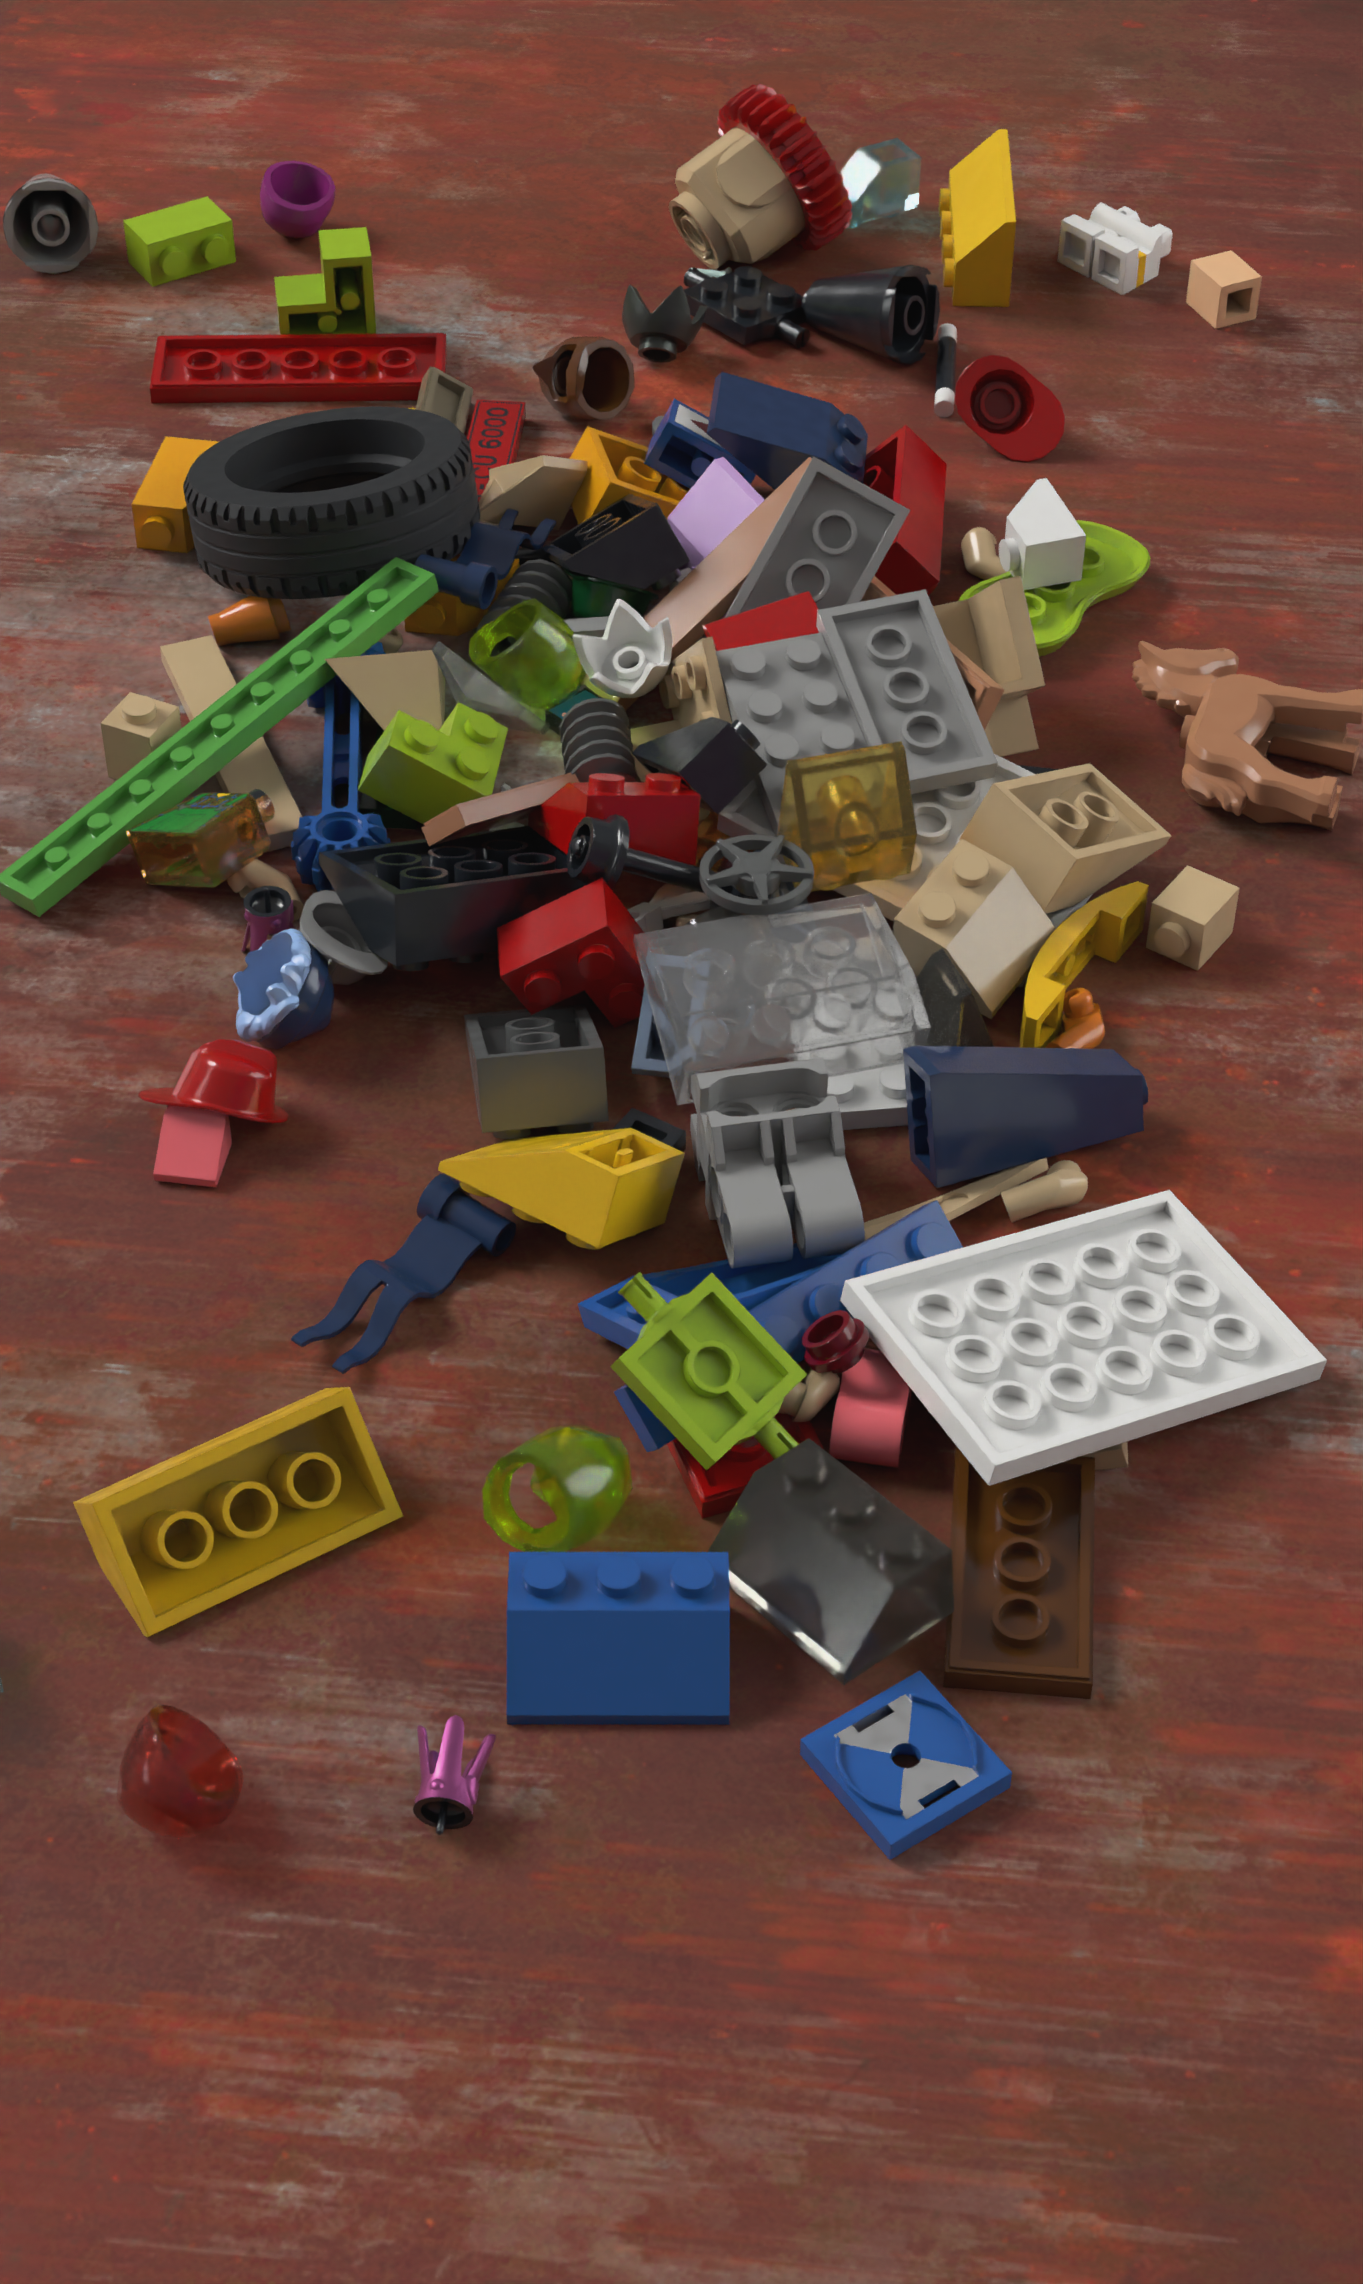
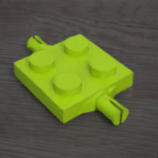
[610,1272,807,1471]

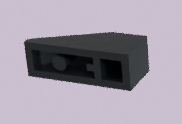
[632,716,767,815]

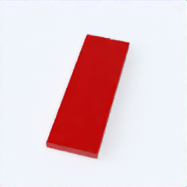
[150,333,447,403]

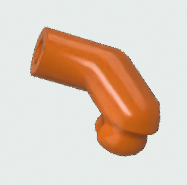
[1046,988,1105,1049]

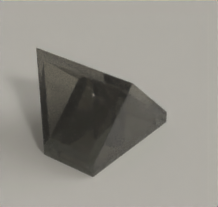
[892,948,994,1047]

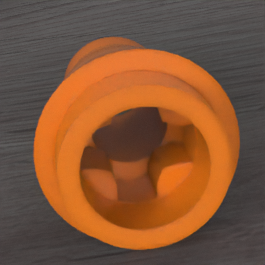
[208,595,291,647]

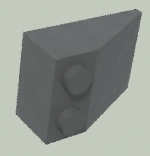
[464,1004,609,1139]

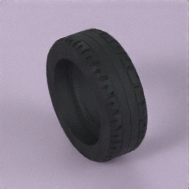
[183,406,480,599]

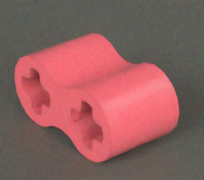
[829,1348,912,1468]

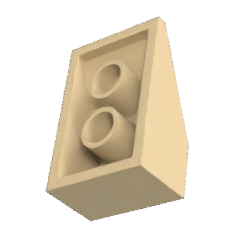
[959,763,1172,914]

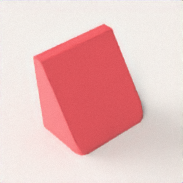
[153,1105,232,1188]

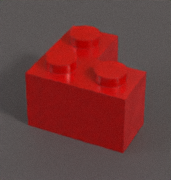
[497,877,662,1028]

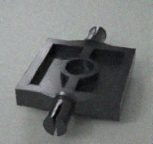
[683,266,810,348]

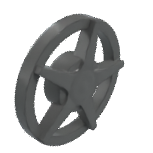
[699,834,814,915]

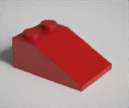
[528,773,701,865]

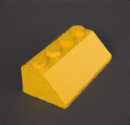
[939,129,1016,307]
[73,1387,403,1637]

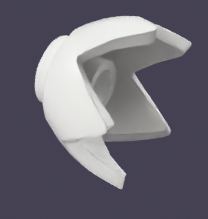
[573,599,673,698]

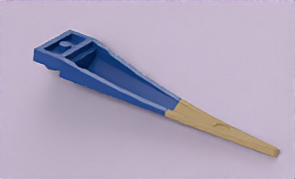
[578,1158,1049,1349]

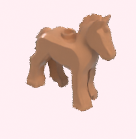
[1132,641,1363,830]

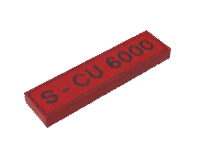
[467,399,526,501]

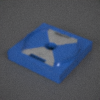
[800,1671,1012,1860]

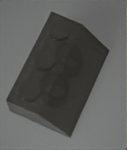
[708,1438,954,1685]

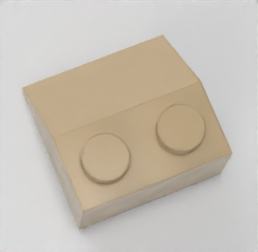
[890,838,1056,1019]

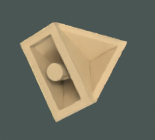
[479,455,588,530]
[325,650,446,731]

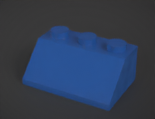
[506,1552,730,1725]

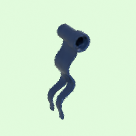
[415,508,557,610]
[291,1173,516,1374]

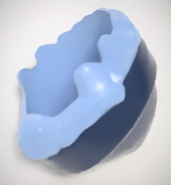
[233,928,334,1049]

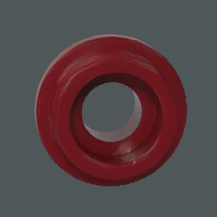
[802,1310,869,1374]

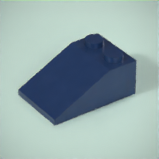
[707,372,868,490]

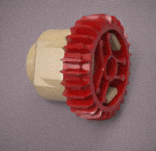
[669,84,853,269]

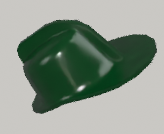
[560,566,659,619]

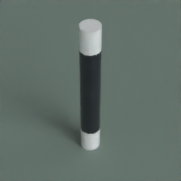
[934,323,957,418]

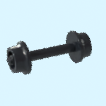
[567,814,771,928]

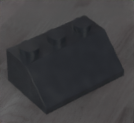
[541,493,690,591]

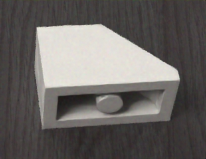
[999,478,1086,590]

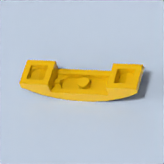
[1020,881,1149,1048]

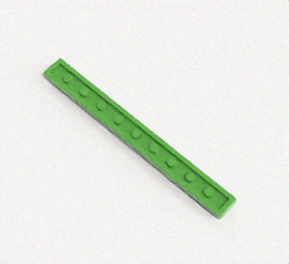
[0,557,439,917]

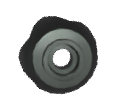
[622,285,708,362]

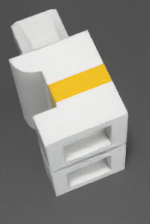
[1057,202,1173,295]

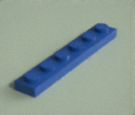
[614,1200,963,1452]

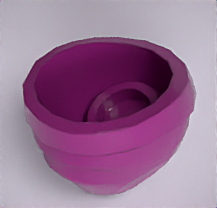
[260,161,335,239]

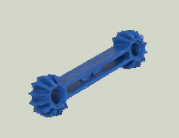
[291,642,390,892]

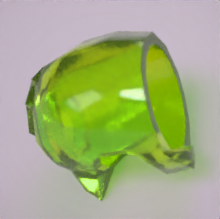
[469,598,588,709]
[482,1424,633,1552]

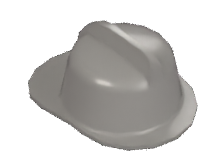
[299,890,388,985]

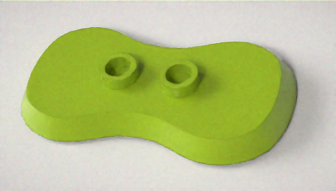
[959,520,1150,656]

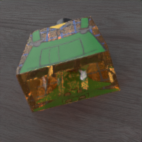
[126,789,275,888]

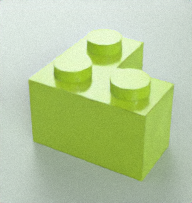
[274,227,377,334]
[358,702,508,824]

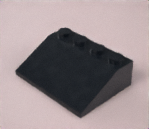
[319,826,613,971]

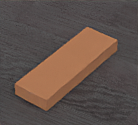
[421,772,579,847]

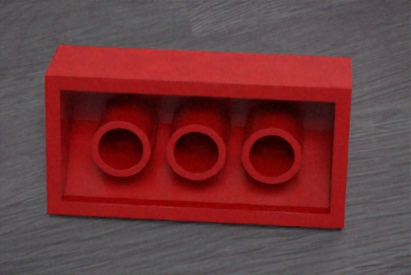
[863,425,947,596]

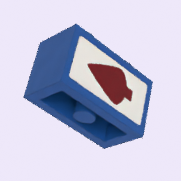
[644,398,756,489]

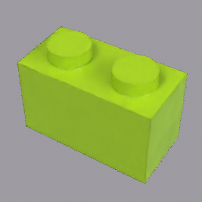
[123,196,236,287]

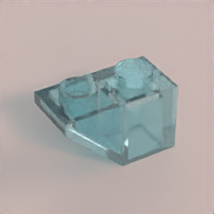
[840,138,921,229]

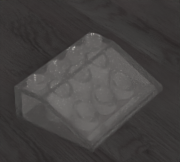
[633,893,931,1105]

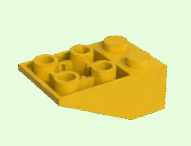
[438,1128,685,1250]

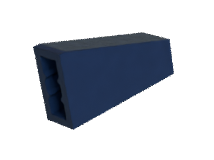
[903,1046,1148,1188]

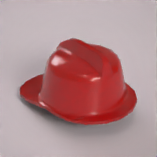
[954,355,1065,462]
[138,1038,289,1123]

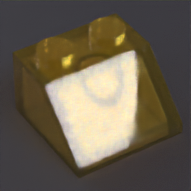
[777,741,917,891]

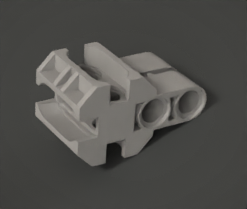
[690,1058,865,1269]

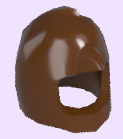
[533,336,635,421]

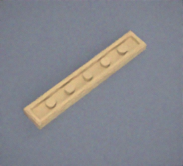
[160,635,302,855]

